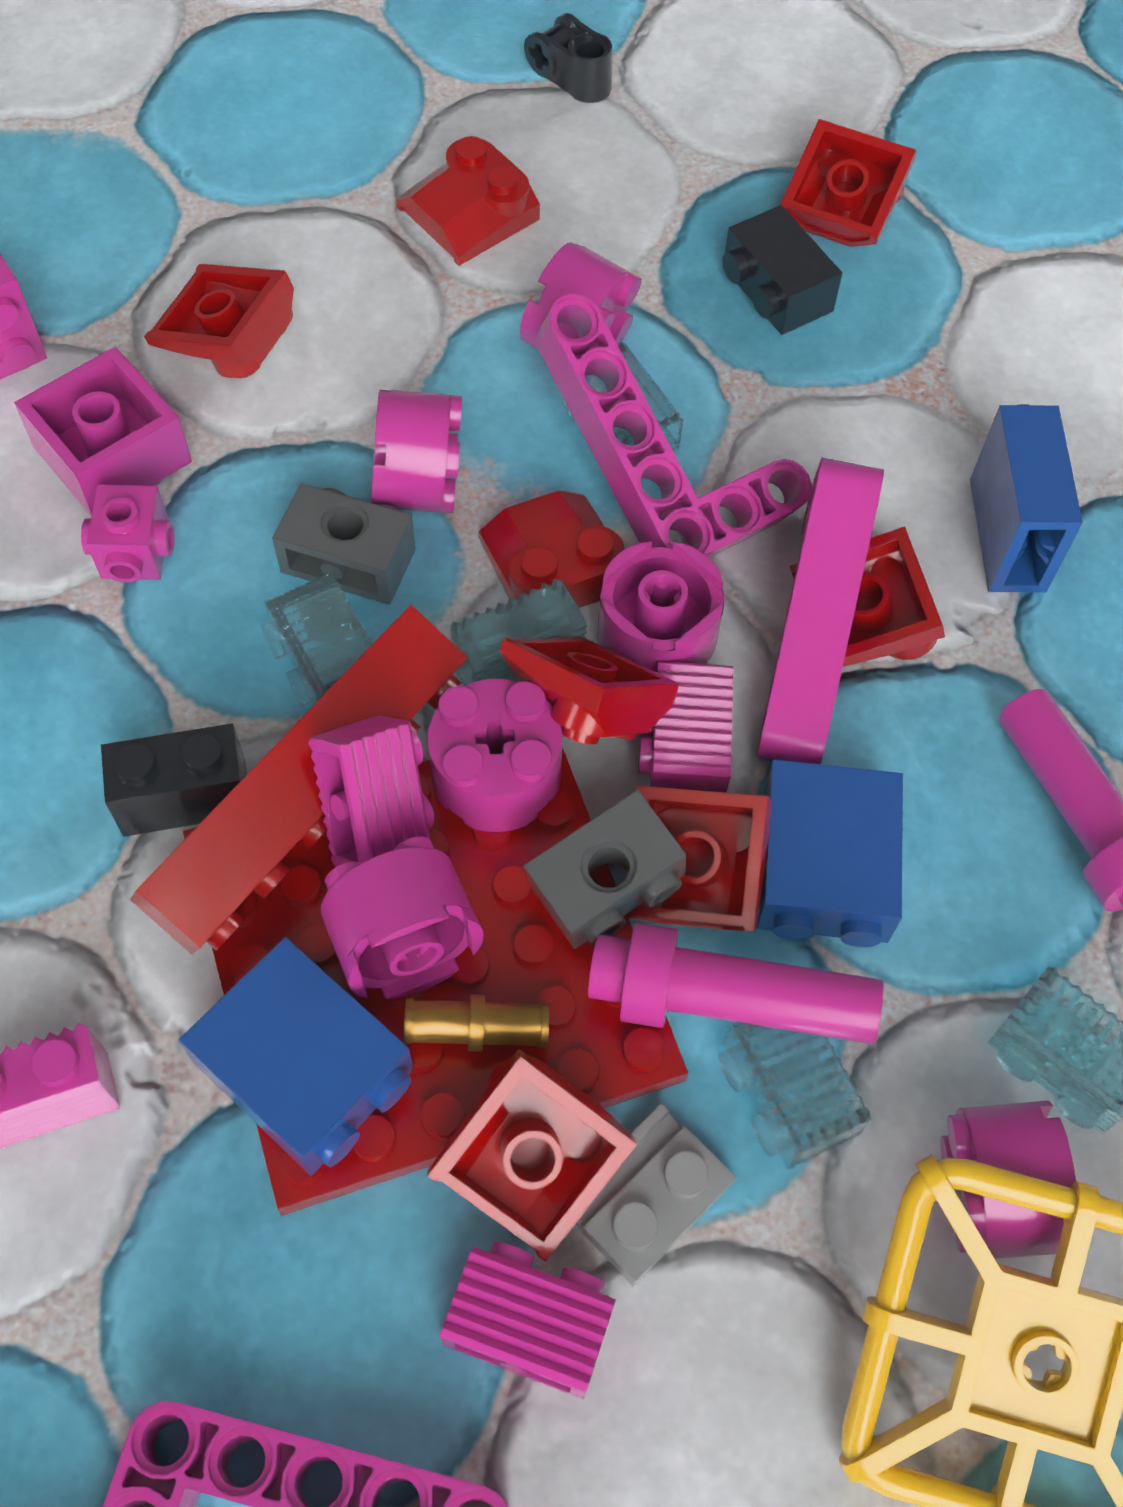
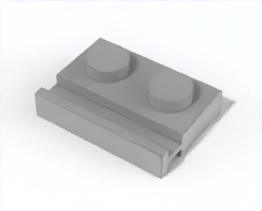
[576,1103,737,1287]

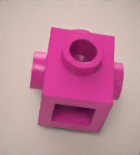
[81,485,175,582]

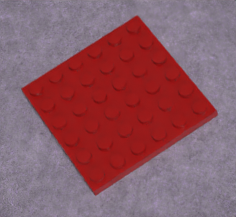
[183,746,688,1216]

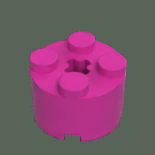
[520,242,642,379]
[371,389,462,513]
[597,541,724,672]
[428,679,562,832]
[321,837,484,999]
[940,1100,1076,1259]

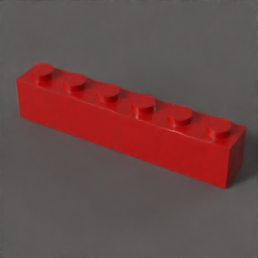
[130,604,468,955]

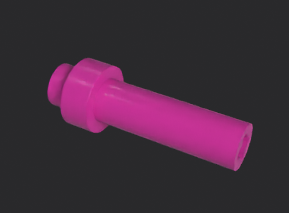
[999,689,1123,912]
[588,923,884,1045]

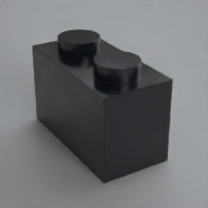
[722,205,843,335]
[101,723,247,837]

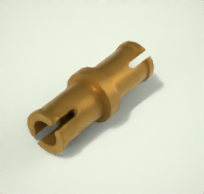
[404,994,549,1052]

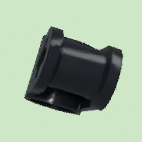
[524,13,612,103]

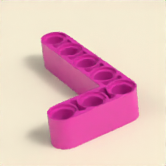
[537,293,812,558]
[756,457,884,764]
[103,1401,507,1507]

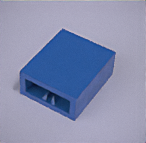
[970,404,1083,592]
[757,760,903,947]
[178,937,413,1176]

